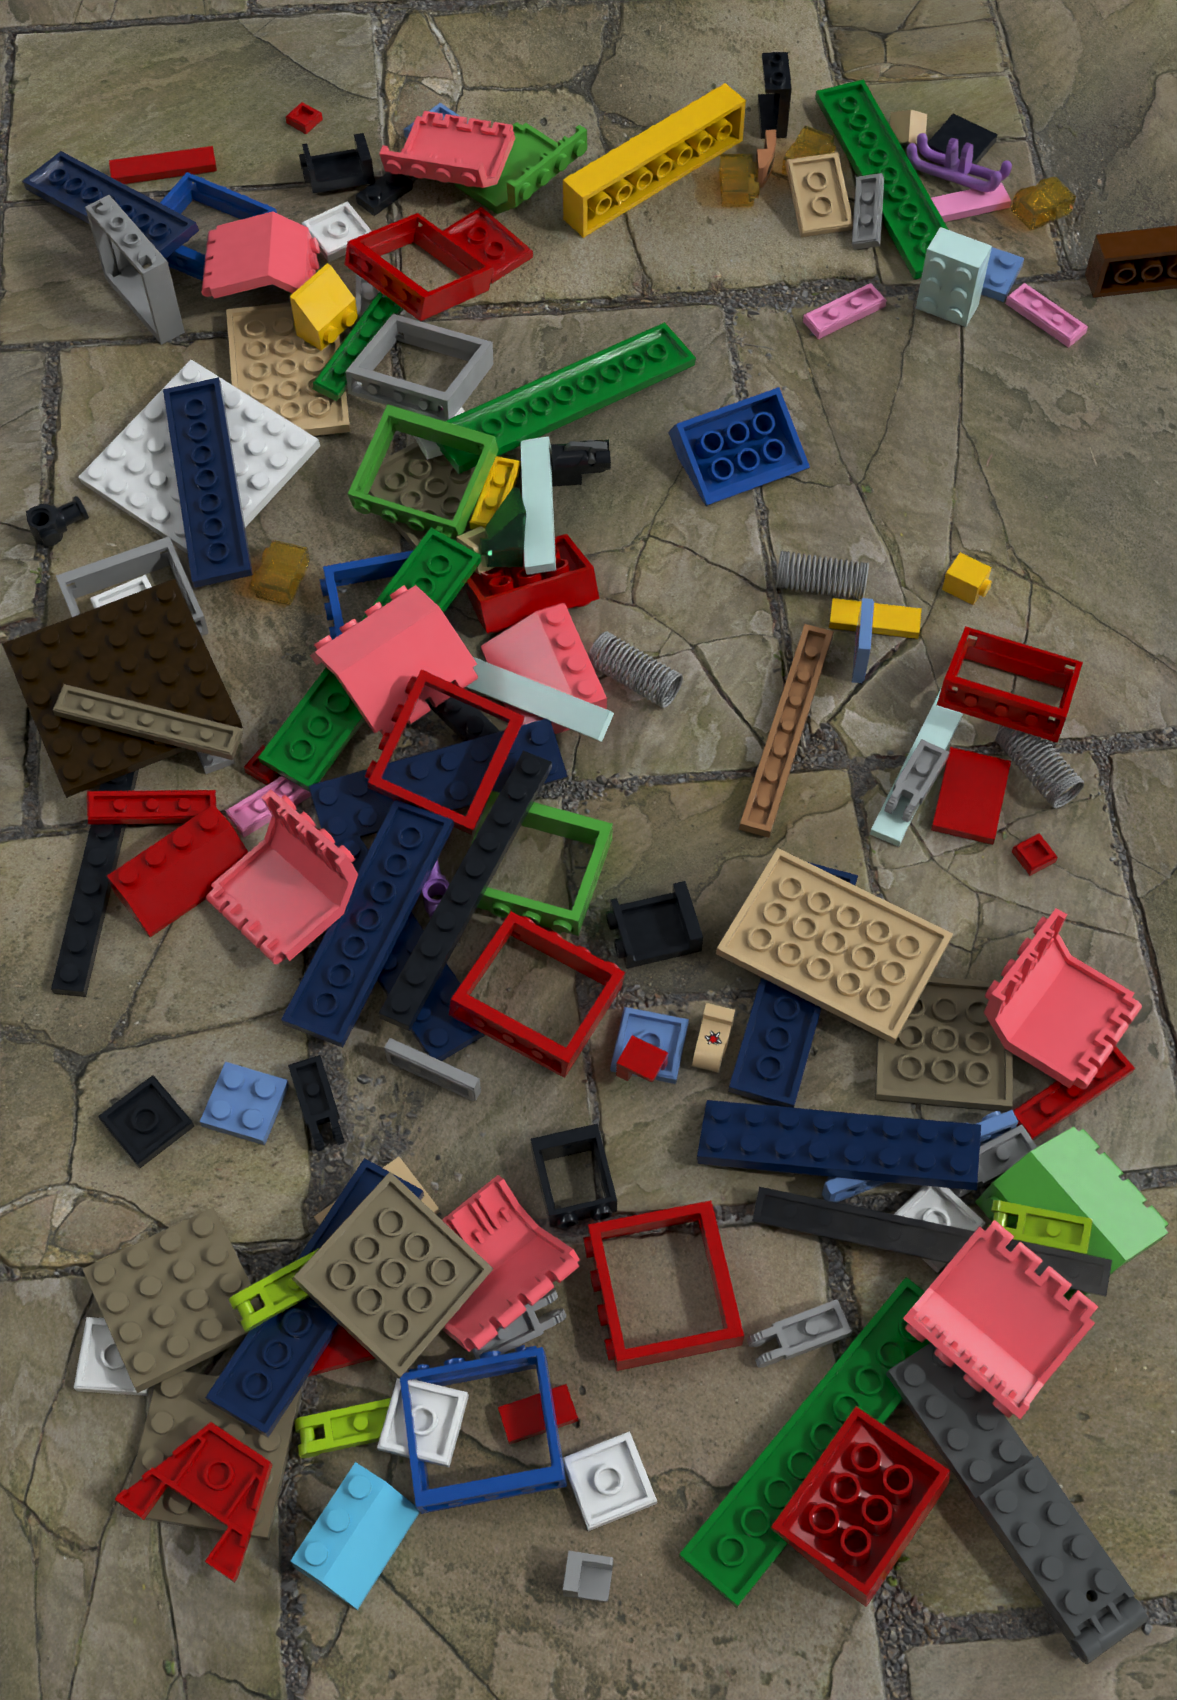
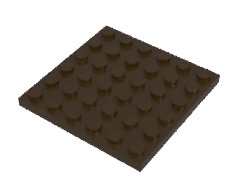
[2,578,243,798]

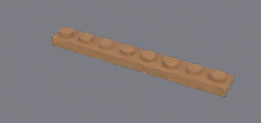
[739,624,834,838]

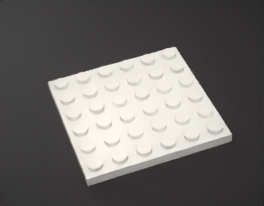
[78,360,320,554]

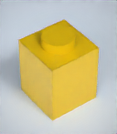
[942,552,992,605]

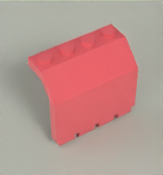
[379,111,515,188]
[201,212,320,299]
[310,585,478,735]
[206,789,358,964]
[984,908,1142,1089]
[442,1175,580,1352]
[903,1220,1098,1419]

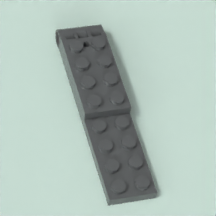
[886,1343,1148,1664]

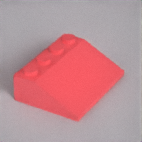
[480,603,607,734]

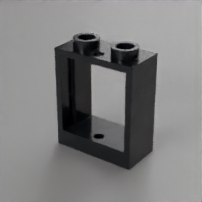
[530,1123,617,1228]

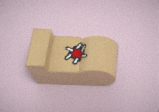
[692,1003,735,1073]

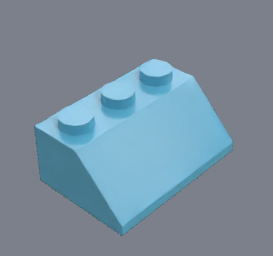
[291,1462,420,1610]

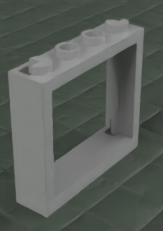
[85,195,185,345]
[346,314,493,421]
[56,537,209,636]

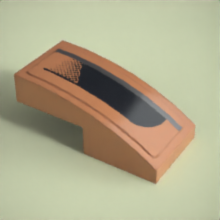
[755,130,776,188]

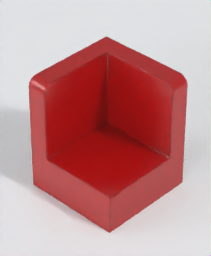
[616,1035,668,1082]

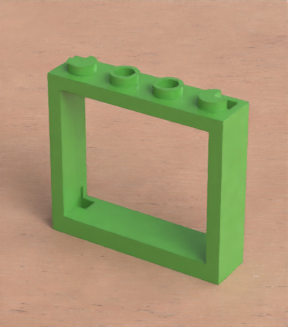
[348,404,499,540]
[471,791,613,936]

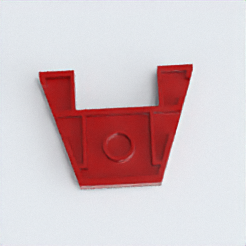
[115,1422,273,1583]

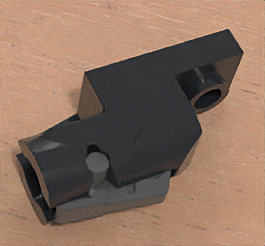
[551,439,611,487]

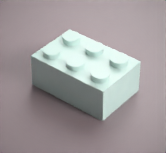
[916,227,992,327]

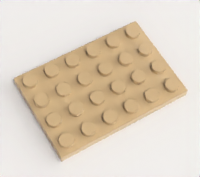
[226,302,351,436]
[716,848,953,1044]

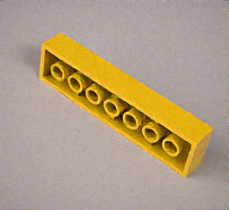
[563,83,746,238]

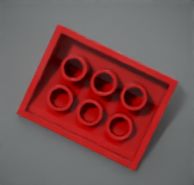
[464,534,600,633]
[771,1407,950,1607]

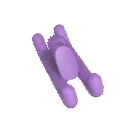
[906,133,1012,192]

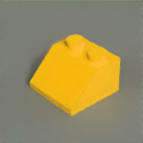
[290,263,358,351]

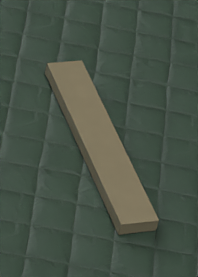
[53,684,243,760]

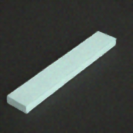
[521,436,556,574]
[452,656,614,742]
[870,687,963,847]

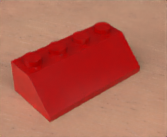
[107,804,248,937]

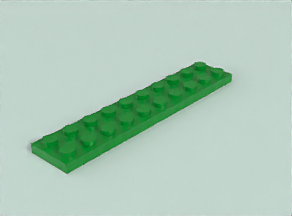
[815,79,949,280]
[436,322,696,474]
[258,527,482,792]
[679,1277,931,1608]

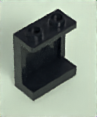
[758,52,792,139]
[299,133,375,193]
[606,881,703,969]

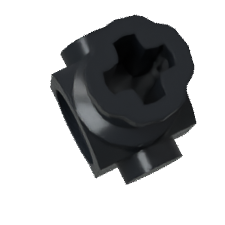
[26,496,89,549]

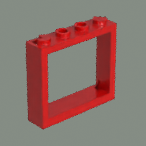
[344,213,493,322]
[936,626,1083,743]
[365,669,525,835]
[449,911,626,1078]
[583,1200,744,1371]

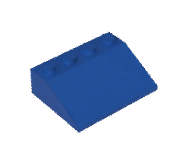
[668,387,810,506]

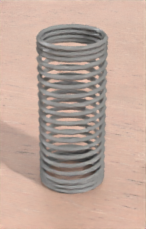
[775,550,869,600]
[588,631,683,708]
[995,726,1084,808]

